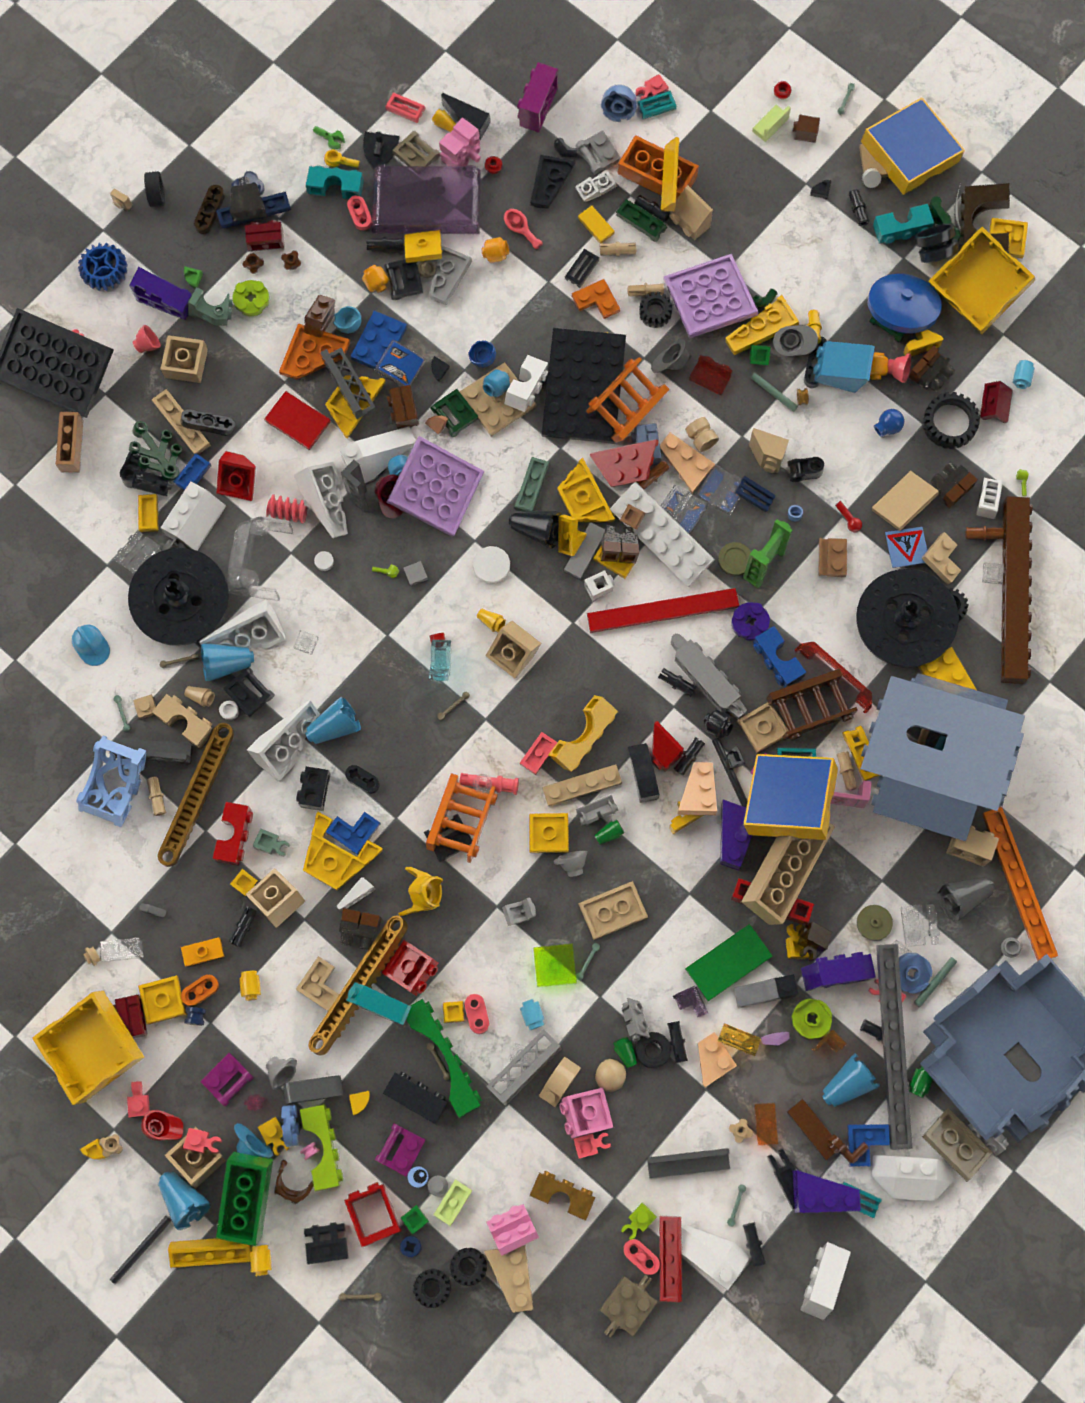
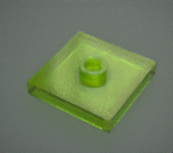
[533,943,577,988]

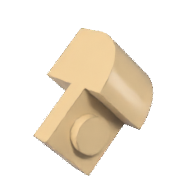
[539,1057,581,1107]

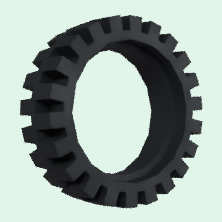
[923,392,980,449]

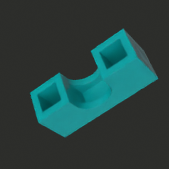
[306,166,364,199]
[873,204,934,244]

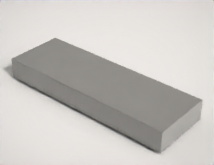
[564,522,607,580]

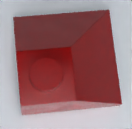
[216,451,256,501]
[652,721,684,772]

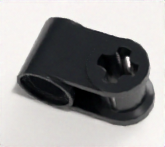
[119,452,147,488]
[787,457,824,482]

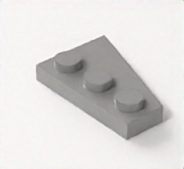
[429,246,472,305]

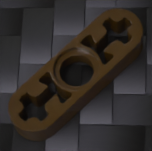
[194,185,225,234]

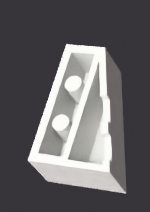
[800,1242,851,1320]

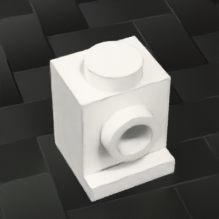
[584,570,615,602]

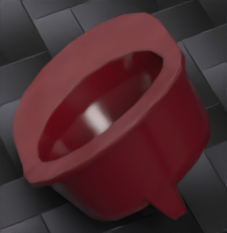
[374,474,404,518]

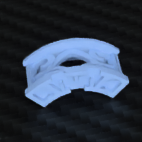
[76,735,146,827]

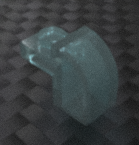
[429,640,451,681]

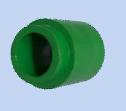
[909,1066,933,1098]

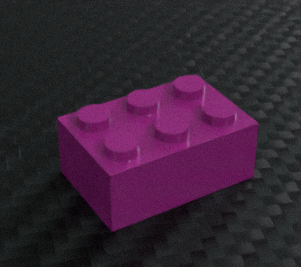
[517,62,558,133]

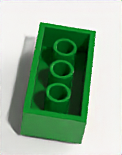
[216,1152,273,1246]

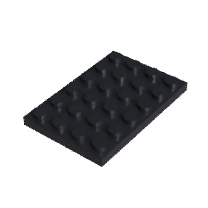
[0,308,114,418]
[542,328,626,444]

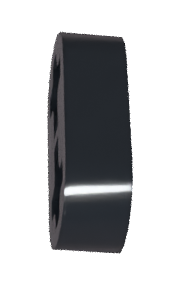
[345,765,380,794]

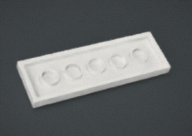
[610,482,715,587]

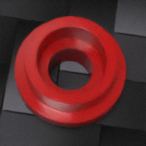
[774,81,792,99]
[484,156,502,174]

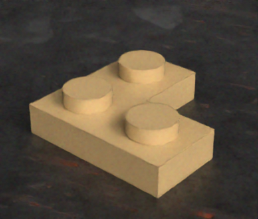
[921,532,961,585]
[296,956,339,1011]

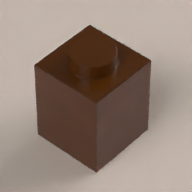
[792,114,820,143]

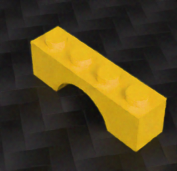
[548,695,618,772]

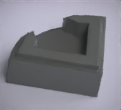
[139,903,167,918]

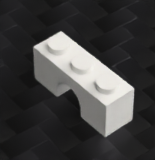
[504,355,548,412]

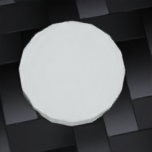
[473,546,510,584]

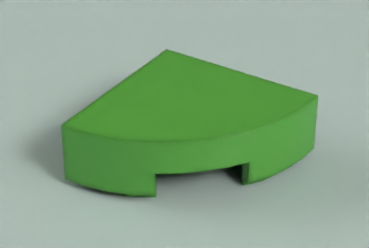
[184,266,203,289]

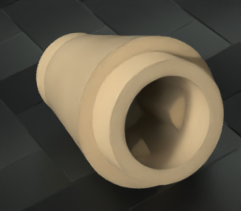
[184,686,215,707]

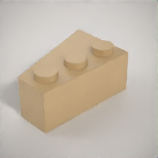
[484,1245,533,1312]

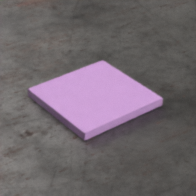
[664,254,758,338]
[387,436,484,537]

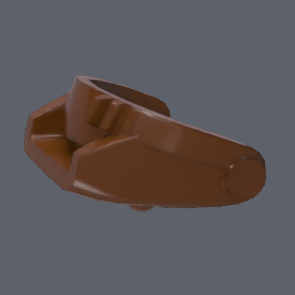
[274,1160,314,1205]

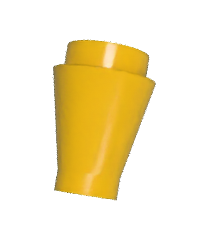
[432,109,457,132]
[477,608,506,632]

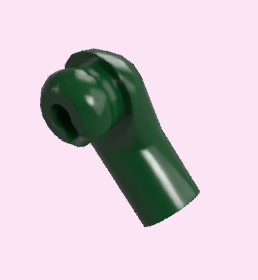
[752,288,778,308]

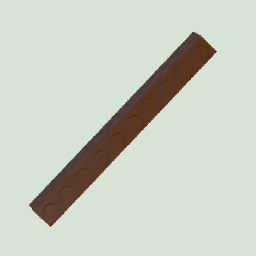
[1001,496,1033,684]

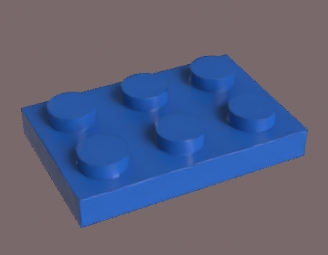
[350,311,407,373]

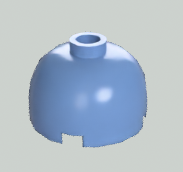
[601,85,637,122]

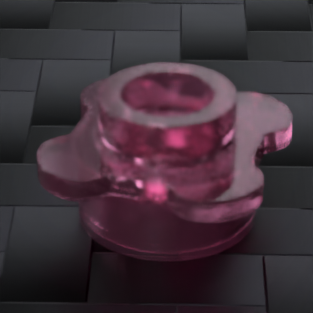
[244,1094,265,1110]

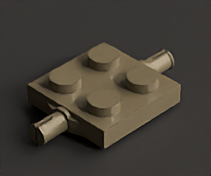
[599,1274,657,1338]

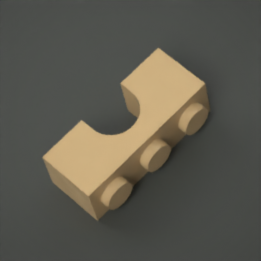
[152,694,213,749]

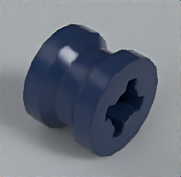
[184,1007,206,1025]
[400,1236,422,1257]

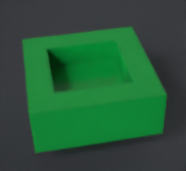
[749,345,771,365]
[401,1205,429,1234]

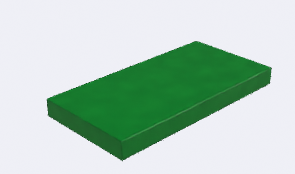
[685,924,772,1002]

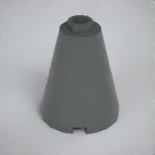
[937,877,994,921]

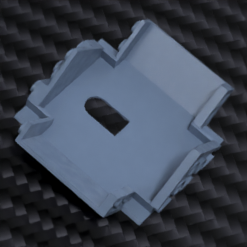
[861,673,1025,841]
[920,954,1085,1142]

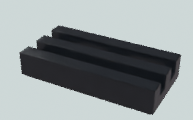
[565,249,599,288]

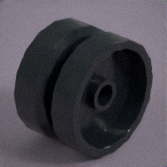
[915,223,960,263]

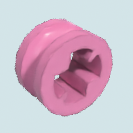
[300,1142,320,1160]

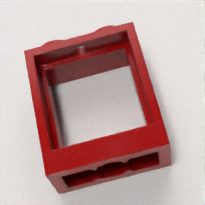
[344,1182,402,1247]

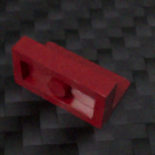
[980,380,1013,423]

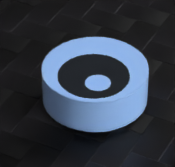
[408,1167,428,1187]

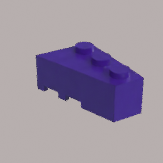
[129,267,192,320]
[720,799,752,871]

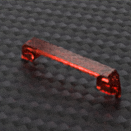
[795,642,872,713]

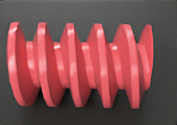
[266,494,308,524]

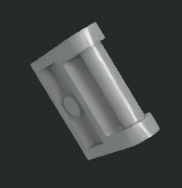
[575,130,621,175]

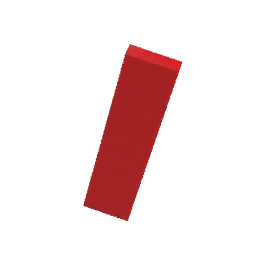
[660,1216,682,1302]

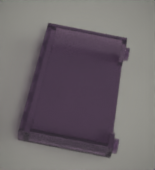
[371,165,481,234]

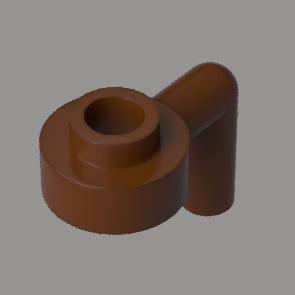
[828,1134,869,1164]

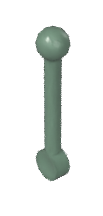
[838,83,855,115]
[113,695,131,732]
[576,943,600,980]
[727,1184,746,1227]

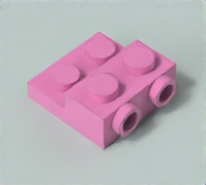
[560,1088,613,1139]
[486,1204,539,1256]

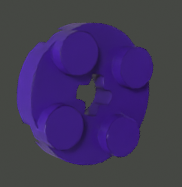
[731,602,770,641]

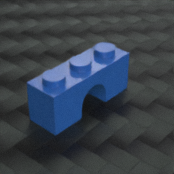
[753,626,806,688]

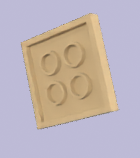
[460,362,536,436]

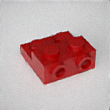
[382,940,439,996]

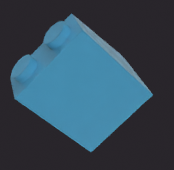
[813,341,875,393]

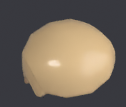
[595,1059,626,1092]

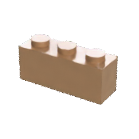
[55,412,83,472]

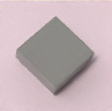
[403,561,428,586]

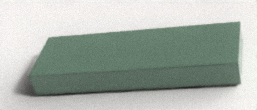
[515,457,549,511]

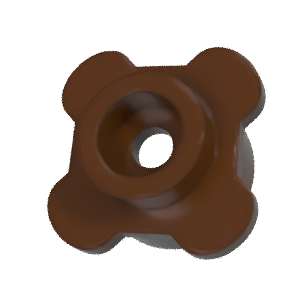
[281,251,301,270]
[242,253,264,274]

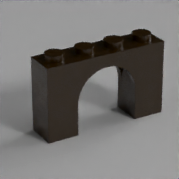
[960,183,1010,254]

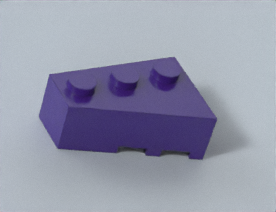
[801,952,876,991]
[793,1170,861,1213]

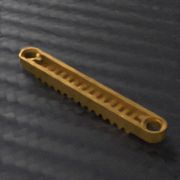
[158,723,234,867]
[308,915,408,1056]

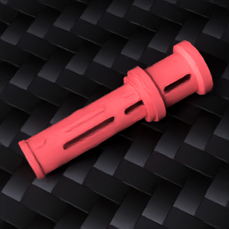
[459,773,519,795]

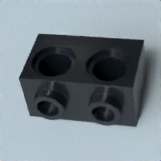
[296,766,331,811]

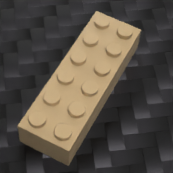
[741,822,835,925]

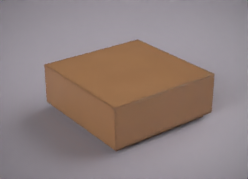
[620,504,646,529]

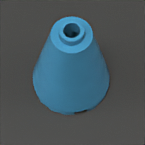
[201,643,254,681]
[305,697,361,744]
[822,1053,880,1107]
[158,1171,210,1230]

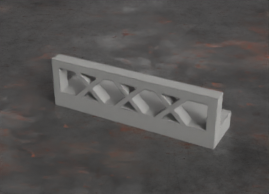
[486,1029,562,1106]

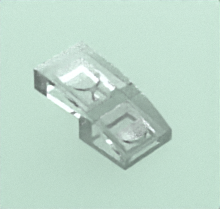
[99,937,144,962]

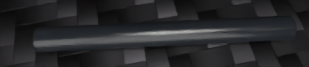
[712,738,748,808]
[110,1215,172,1284]

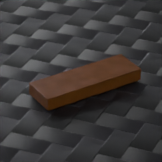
[787,1099,835,1160]

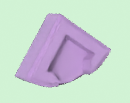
[761,1032,790,1045]

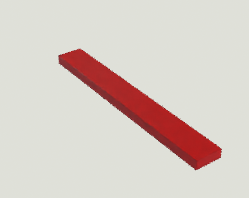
[587,588,739,633]

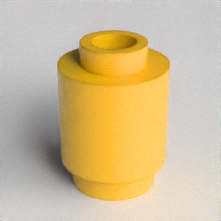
[239,971,261,1001]
[250,1245,272,1276]

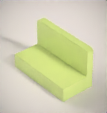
[752,105,791,142]

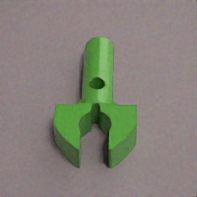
[313,126,345,149]

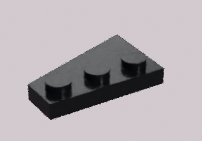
[530,155,575,209]

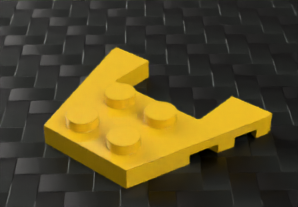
[303,811,383,890]

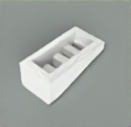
[977,478,1003,519]
[337,877,375,912]

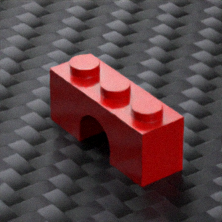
[213,802,253,866]

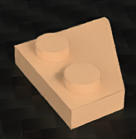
[697,1032,737,1088]

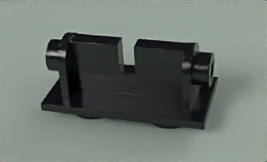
[131,469,172,497]

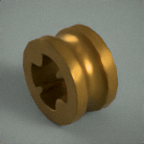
[797,388,809,405]

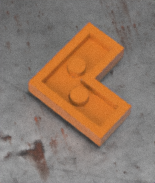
[572,279,620,319]

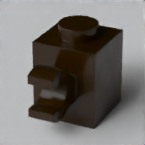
[798,922,832,962]

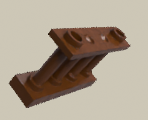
[766,668,858,741]

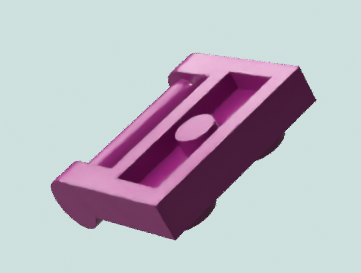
[200,1053,254,1107]
[374,1123,426,1177]

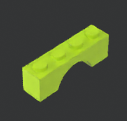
[300,1104,343,1191]

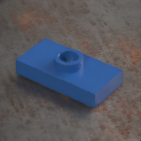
[173,453,212,491]

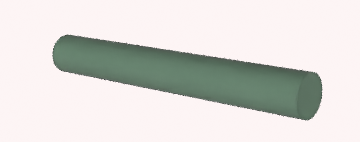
[751,373,798,412]
[914,957,957,1007]

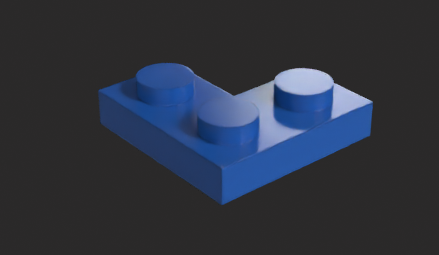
[326,812,381,855]
[847,1124,890,1167]

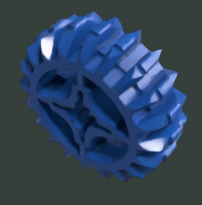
[78,242,128,291]

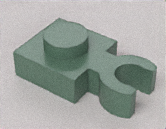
[253,828,290,857]

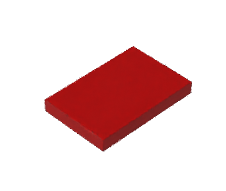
[264,391,331,450]

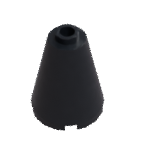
[509,511,562,549]

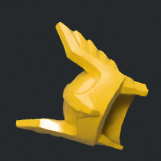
[398,867,443,916]

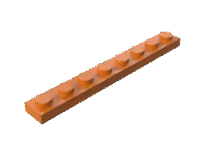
[982,807,1058,961]

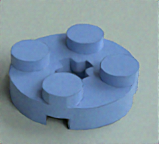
[899,952,932,993]
[281,1105,300,1147]

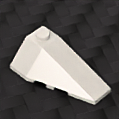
[339,426,416,484]
[294,462,348,538]
[200,599,285,651]
[681,1223,750,1290]

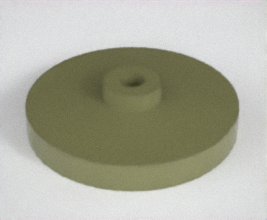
[718,542,751,576]
[857,905,893,941]

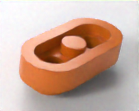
[181,975,219,1006]

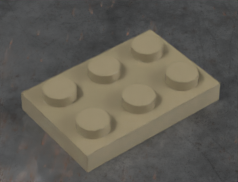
[922,1108,993,1182]

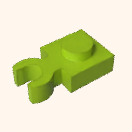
[621,1203,657,1240]

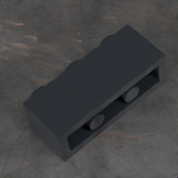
[383,1071,448,1125]

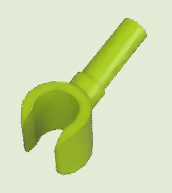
[1016,469,1029,496]
[372,564,399,579]

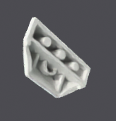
[871,1155,954,1201]

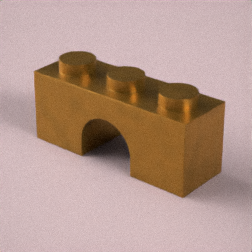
[529,1171,596,1221]

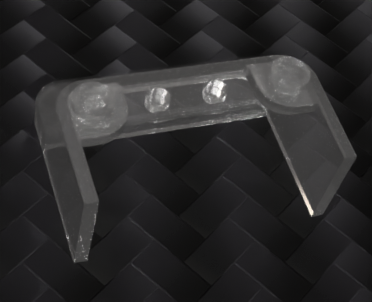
[226,517,293,601]

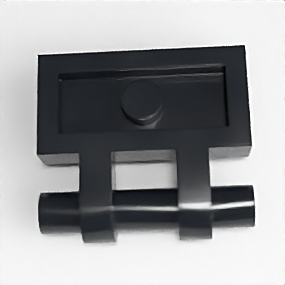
[304,1222,349,1264]

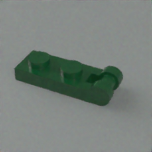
[929,196,961,243]
[616,199,667,242]

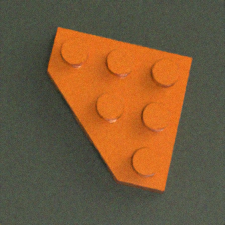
[279,323,350,380]

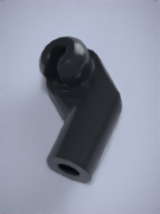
[554,138,577,157]

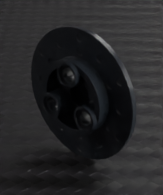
[128,548,229,646]
[856,569,959,667]

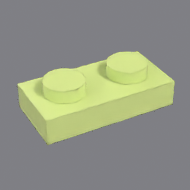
[434,1179,473,1226]

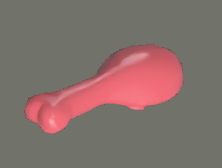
[504,209,542,249]

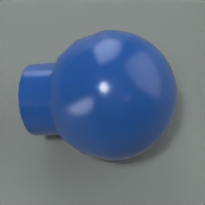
[874,409,905,437]

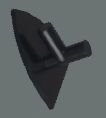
[363,131,400,171]

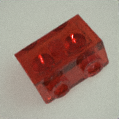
[689,355,733,396]

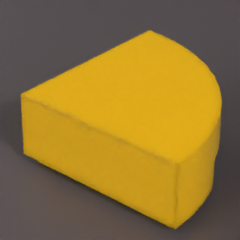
[349,1091,370,1115]
[80,1139,107,1159]

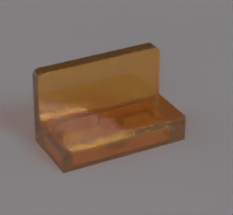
[811,1029,847,1052]

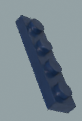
[217,191,291,229]

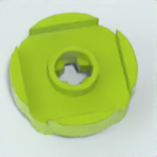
[232,280,270,316]
[791,999,832,1039]

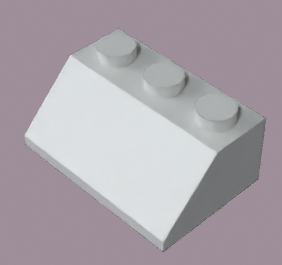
[161,482,226,551]

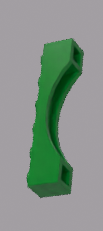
[406,999,482,1118]

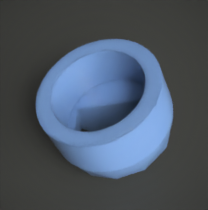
[788,505,803,522]

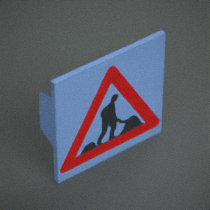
[885,527,927,568]

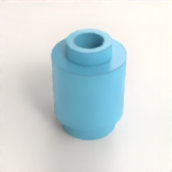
[1013,360,1035,389]
[520,999,545,1030]

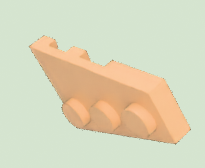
[660,432,715,494]
[677,762,717,815]

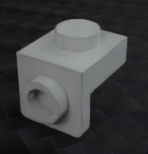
[502,898,536,926]

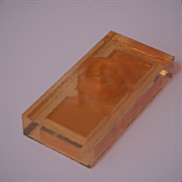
[754,1103,778,1145]

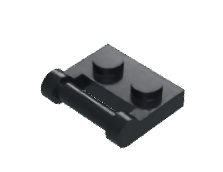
[384,259,423,300]
[223,667,275,717]
[424,814,472,862]

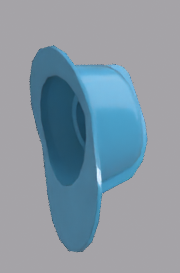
[72,625,110,666]
[234,1123,273,1158]

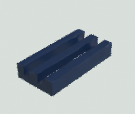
[734,476,776,512]

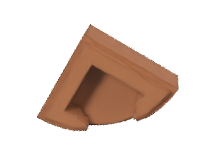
[425,415,448,434]

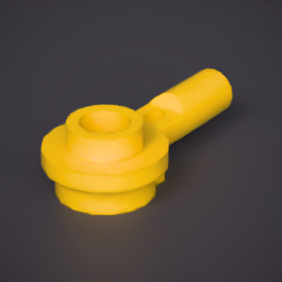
[324,149,360,168]

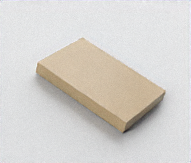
[872,471,939,531]
[578,881,648,940]

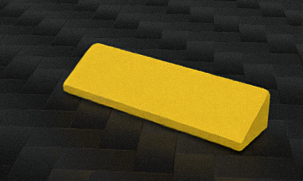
[661,137,679,212]
[168,1238,252,1268]

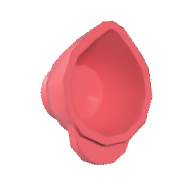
[133,325,161,353]
[888,353,911,383]

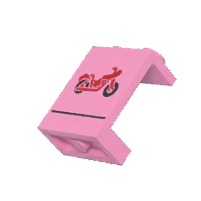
[830,781,872,808]

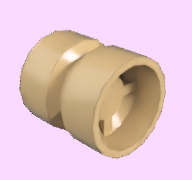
[685,417,719,452]

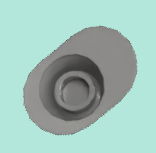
[773,325,818,356]

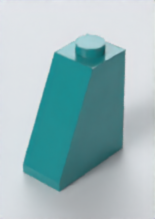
[346,982,411,1025]

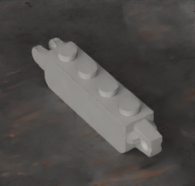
[670,633,747,719]

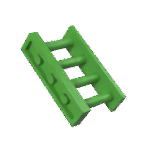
[743,519,793,589]

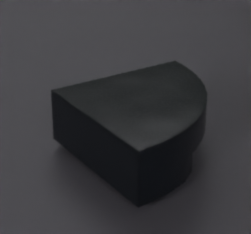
[810,180,831,199]
[431,356,450,381]
[725,747,745,770]

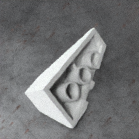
[247,700,320,781]

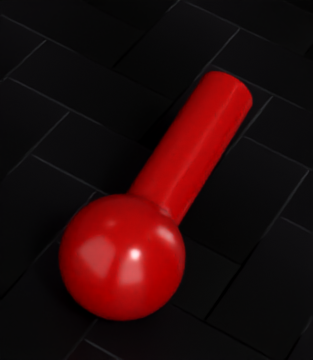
[835,501,862,532]

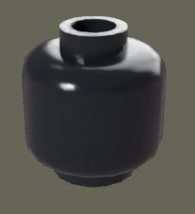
[704,710,734,738]

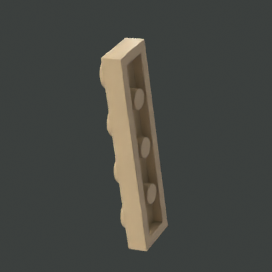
[151,389,211,455]
[542,764,622,807]

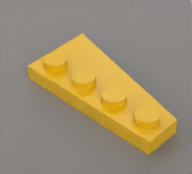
[726,295,799,355]

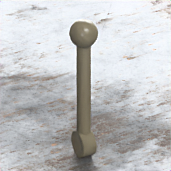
[160,654,199,668]
[437,692,470,721]
[427,1043,451,1081]
[339,1292,382,1301]

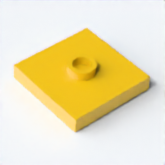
[404,230,442,263]
[529,813,569,853]
[138,975,187,1025]

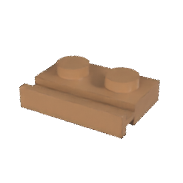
[819,538,847,577]

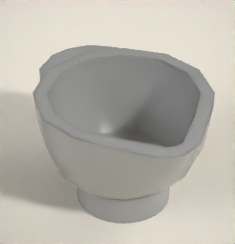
[554,851,588,877]
[266,1057,297,1090]

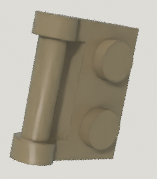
[393,131,440,175]

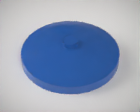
[867,274,942,333]

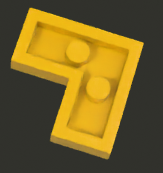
[989,218,1028,259]

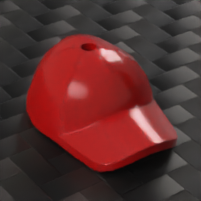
[141,1110,183,1141]

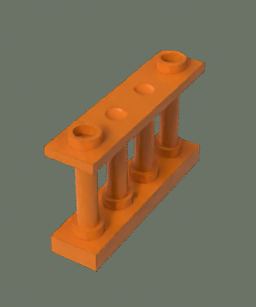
[586,357,670,443]
[426,773,498,863]

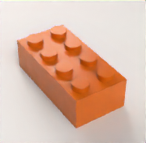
[618,135,699,200]

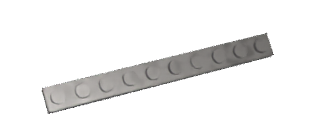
[876,944,912,1150]

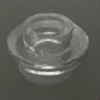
[473,774,492,793]

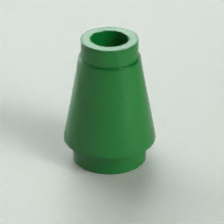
[594,820,625,845]
[613,1036,637,1068]

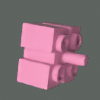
[439,117,481,173]

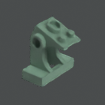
[188,287,233,326]

